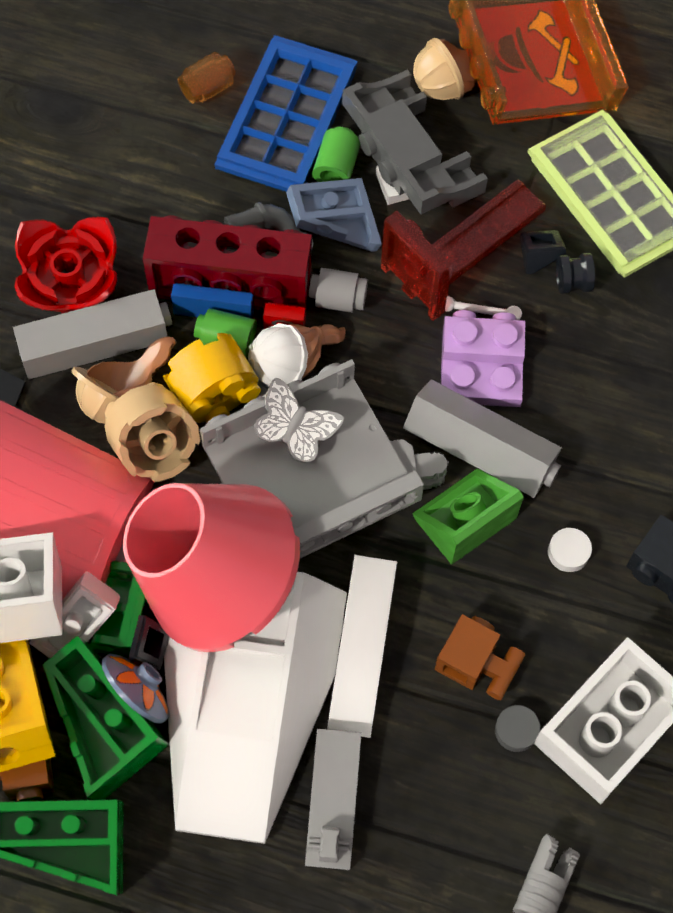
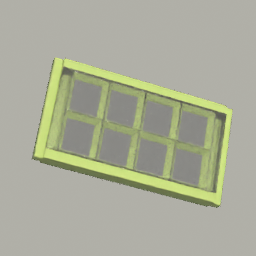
[528,109,673,278]

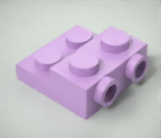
[441,310,525,407]

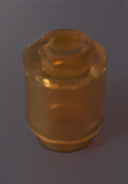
[177,52,236,104]

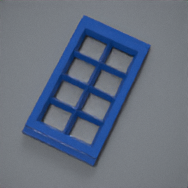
[214,35,358,192]

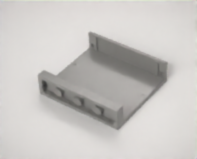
[200,359,424,558]

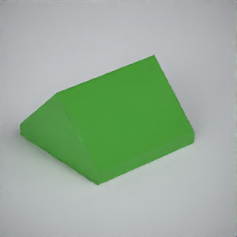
[412,468,524,565]

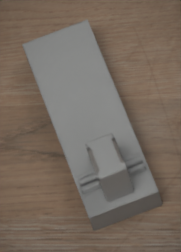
[305,729,362,870]

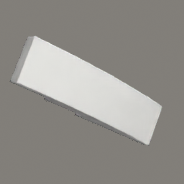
[327,555,397,738]

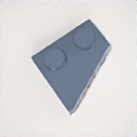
[286,178,382,252]

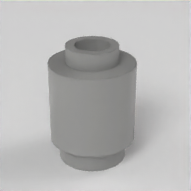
[309,268,368,313]

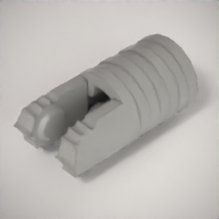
[513,833,580,913]

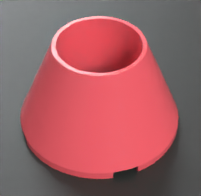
[123,483,300,652]

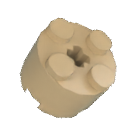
[104,382,200,482]

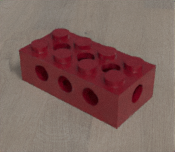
[143,215,312,316]

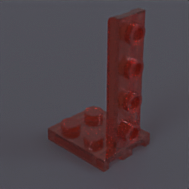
[381,180,546,321]

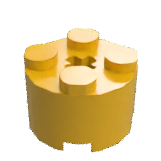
[163,333,261,422]

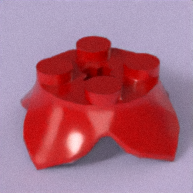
[14,217,118,314]

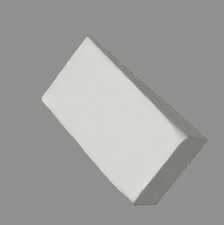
[29,571,120,658]

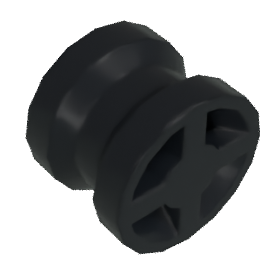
[556,253,595,294]

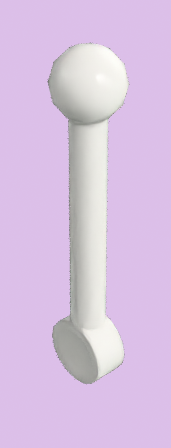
[440,296,522,320]

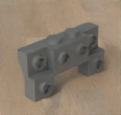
[342,69,488,214]

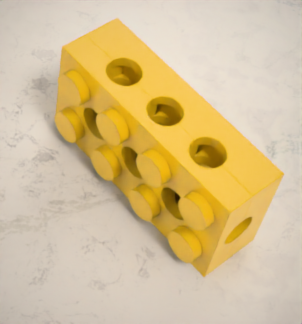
[0,640,55,772]

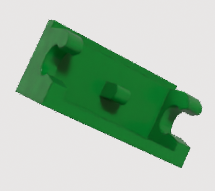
[91,561,150,658]

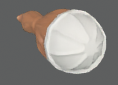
[248,323,346,398]

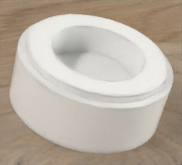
[548,528,592,572]

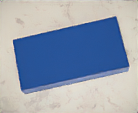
[171,283,254,319]

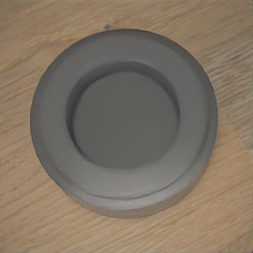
[495,705,540,752]

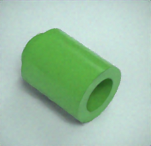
[312,127,360,182]
[194,308,257,358]

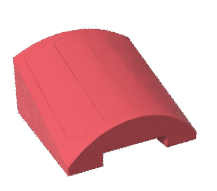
[0,400,154,600]

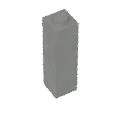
[13,289,172,380]
[403,379,562,498]

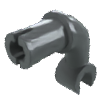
[224,202,314,249]

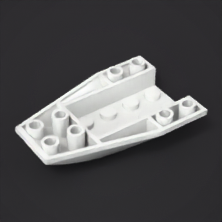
[164,572,347,844]

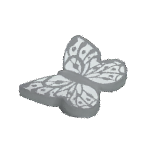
[254,378,344,463]

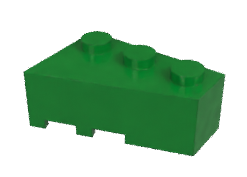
[43,635,169,800]
[0,800,123,895]

